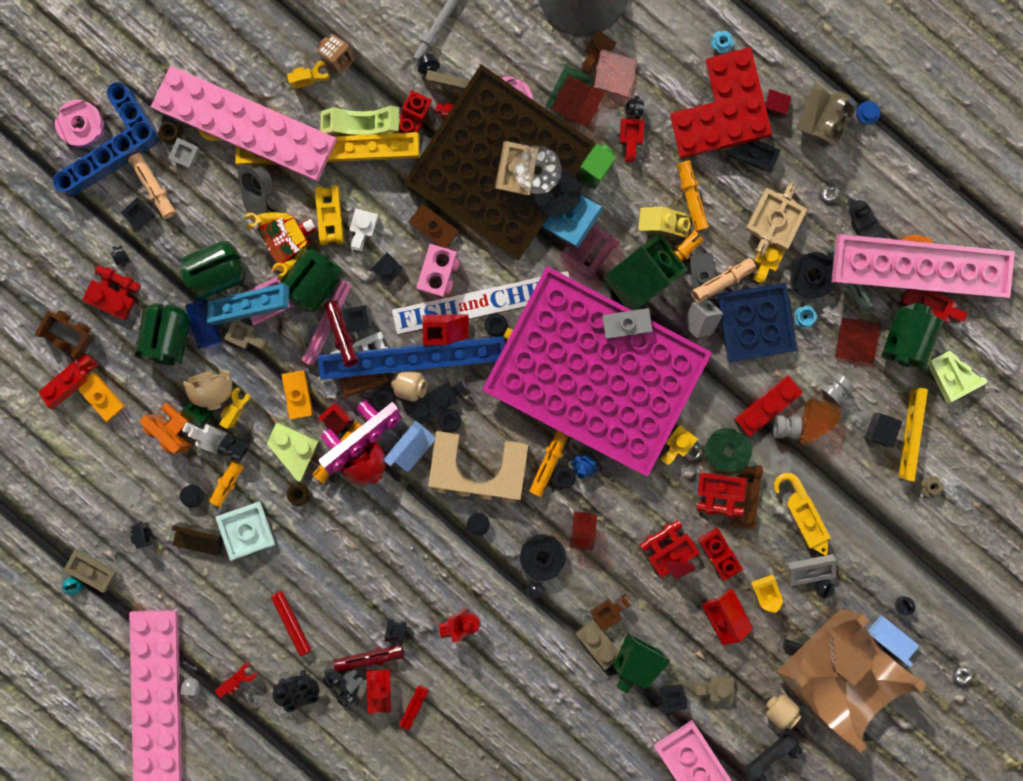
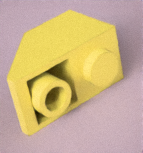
[638,207,691,238]

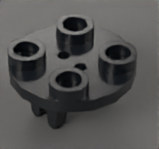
[322,668,363,708]
[272,669,320,712]

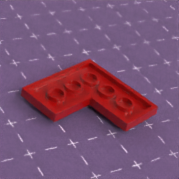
[670,47,772,159]

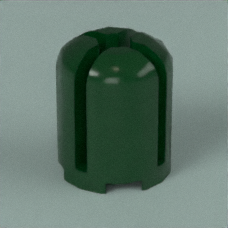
[177,241,246,301]
[280,244,346,312]
[134,303,190,366]

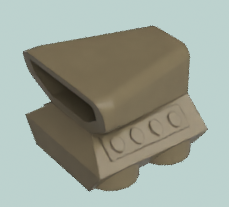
[797,83,857,147]

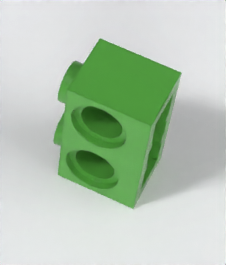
[578,144,616,189]

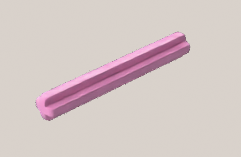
[302,280,352,366]

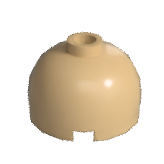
[183,370,233,410]

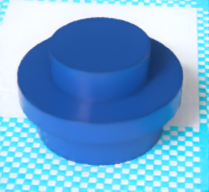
[856,101,880,125]

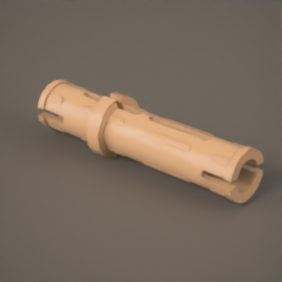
[128,153,176,219]
[691,258,756,303]

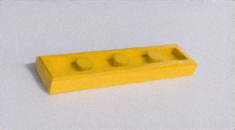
[898,388,928,481]

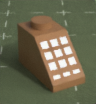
[317,34,356,76]
[828,628,874,686]

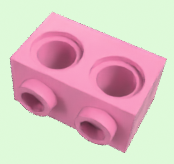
[416,244,460,298]

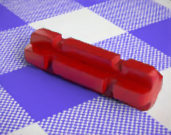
[399,685,429,730]

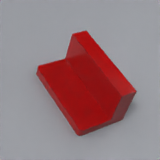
[702,589,753,646]

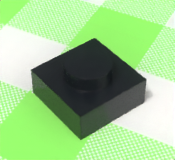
[121,197,156,231]
[371,252,404,285]
[130,522,152,549]
[659,684,688,713]

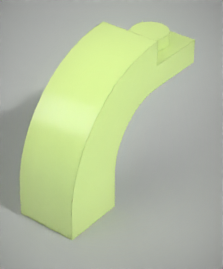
[320,106,400,136]

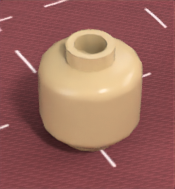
[391,371,427,402]
[765,694,801,730]

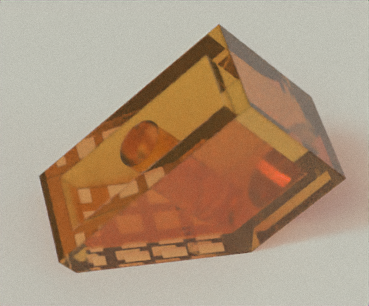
[797,399,841,445]

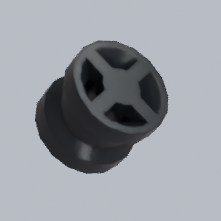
[384,618,407,645]

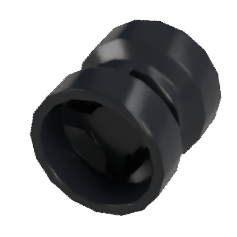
[217,433,250,464]

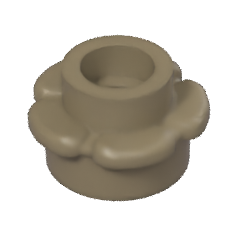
[920,476,944,499]

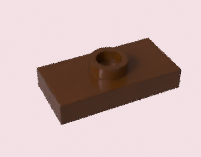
[408,204,459,249]
[339,373,389,398]

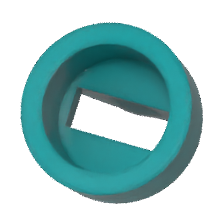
[62,576,83,596]

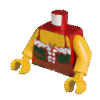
[243,212,317,281]

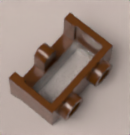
[34,310,95,358]

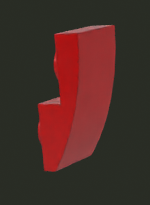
[393,90,432,134]
[698,527,743,581]

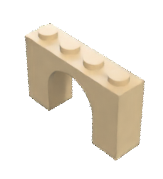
[428,431,528,503]

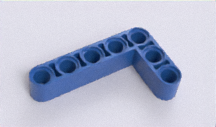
[53,82,159,196]

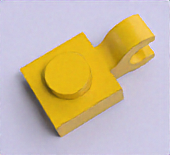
[287,61,330,89]
[752,244,785,284]
[219,388,251,429]
[660,425,698,465]

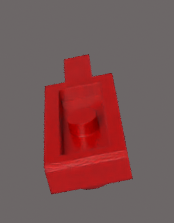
[900,289,968,323]
[38,354,98,410]

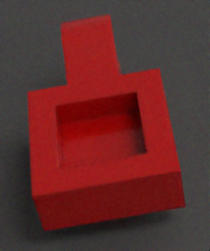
[619,119,644,162]
[215,662,258,698]

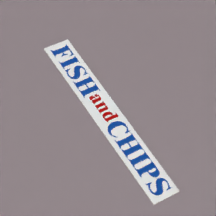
[392,271,569,334]

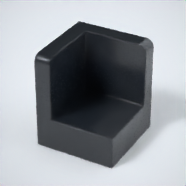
[343,305,374,333]
[864,413,902,447]

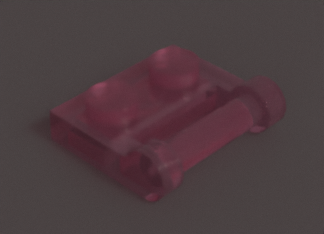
[560,223,620,280]

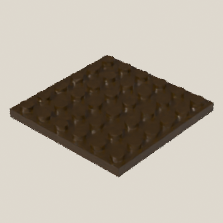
[404,64,597,261]

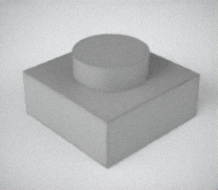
[168,138,201,170]

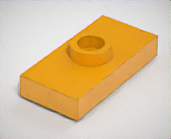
[281,370,313,419]
[78,372,126,422]

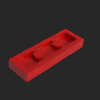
[734,375,803,437]

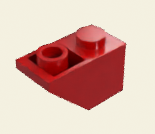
[422,314,469,345]

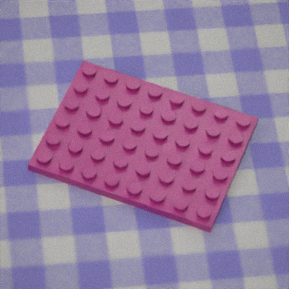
[482,266,712,477]

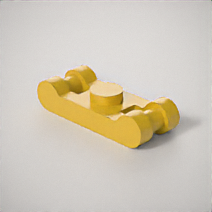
[315,185,344,246]

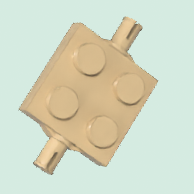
[745,183,807,256]

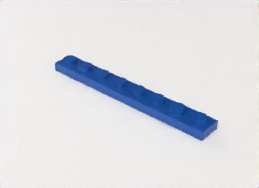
[318,336,505,380]

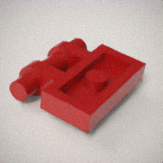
[82,265,141,321]
[697,472,748,518]
[639,520,700,578]

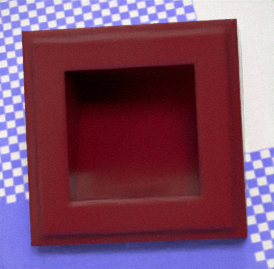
[765,89,791,119]
[665,560,696,579]

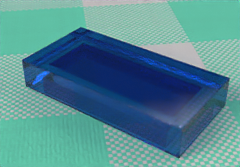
[185,298,222,349]

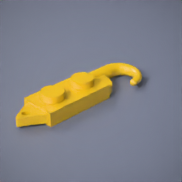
[774,473,831,556]

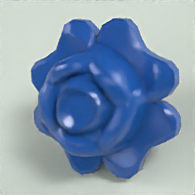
[571,455,598,479]

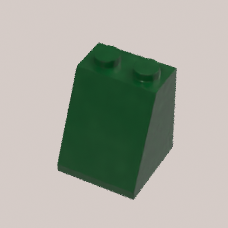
[603,234,688,311]

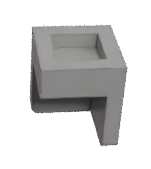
[683,300,723,338]

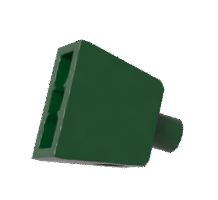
[614,633,670,694]

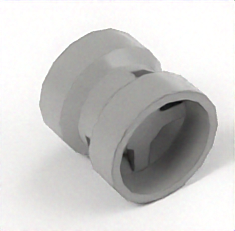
[821,373,855,406]
[773,415,802,440]

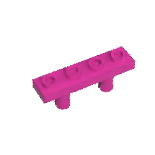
[319,400,402,475]

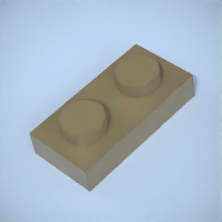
[426,70,470,97]
[63,549,118,593]
[576,619,619,670]

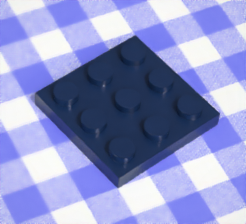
[717,283,797,362]

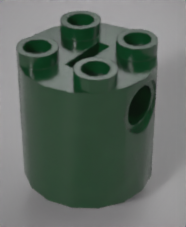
[881,303,943,370]

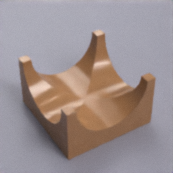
[776,609,927,753]

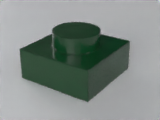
[180,402,214,428]

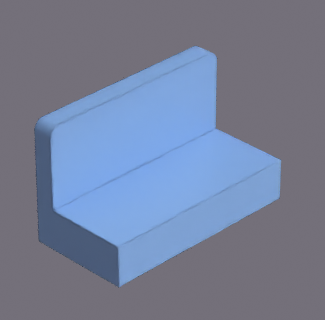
[384,420,435,472]
[868,615,919,668]

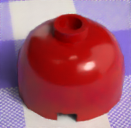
[340,442,386,485]

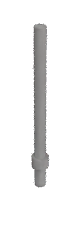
[413,0,458,61]

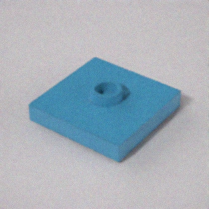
[542,195,604,248]

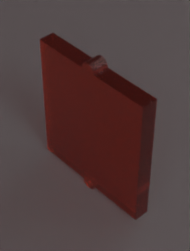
[592,49,637,98]
[551,75,605,128]
[835,317,880,363]

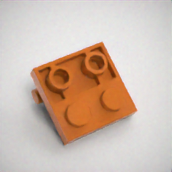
[139,402,196,454]

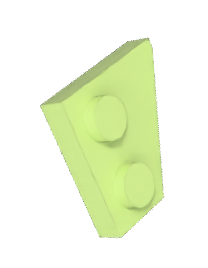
[929,351,988,403]
[267,423,320,482]

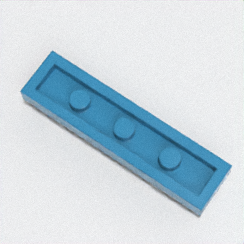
[207,283,289,325]

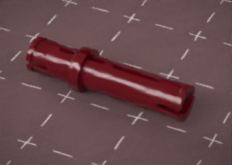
[324,300,359,367]
[333,644,404,673]

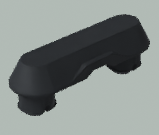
[849,200,888,239]
[744,734,803,781]

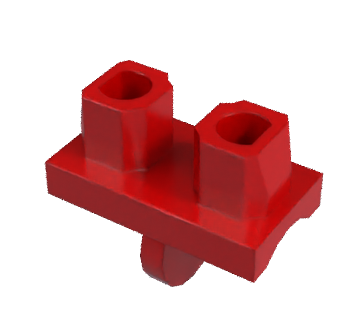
[439,608,481,643]
[366,669,392,713]

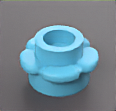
[711,31,734,54]
[794,306,817,328]

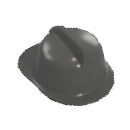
[238,164,274,215]

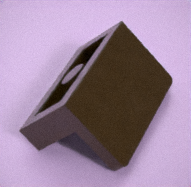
[172,522,223,556]

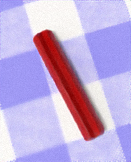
[271,591,311,656]

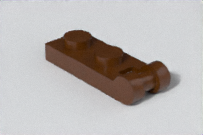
[730,463,763,530]

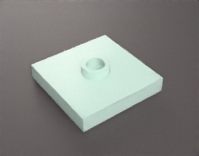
[215,501,275,561]

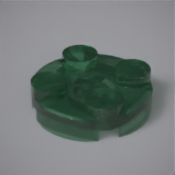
[705,428,752,475]

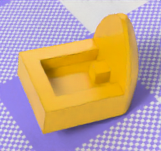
[751,574,783,613]

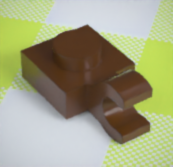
[581,30,617,73]
[590,593,632,631]

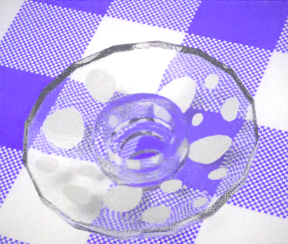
[514,146,561,194]

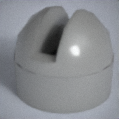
[180,678,200,695]

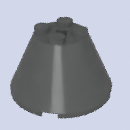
[539,0,628,36]

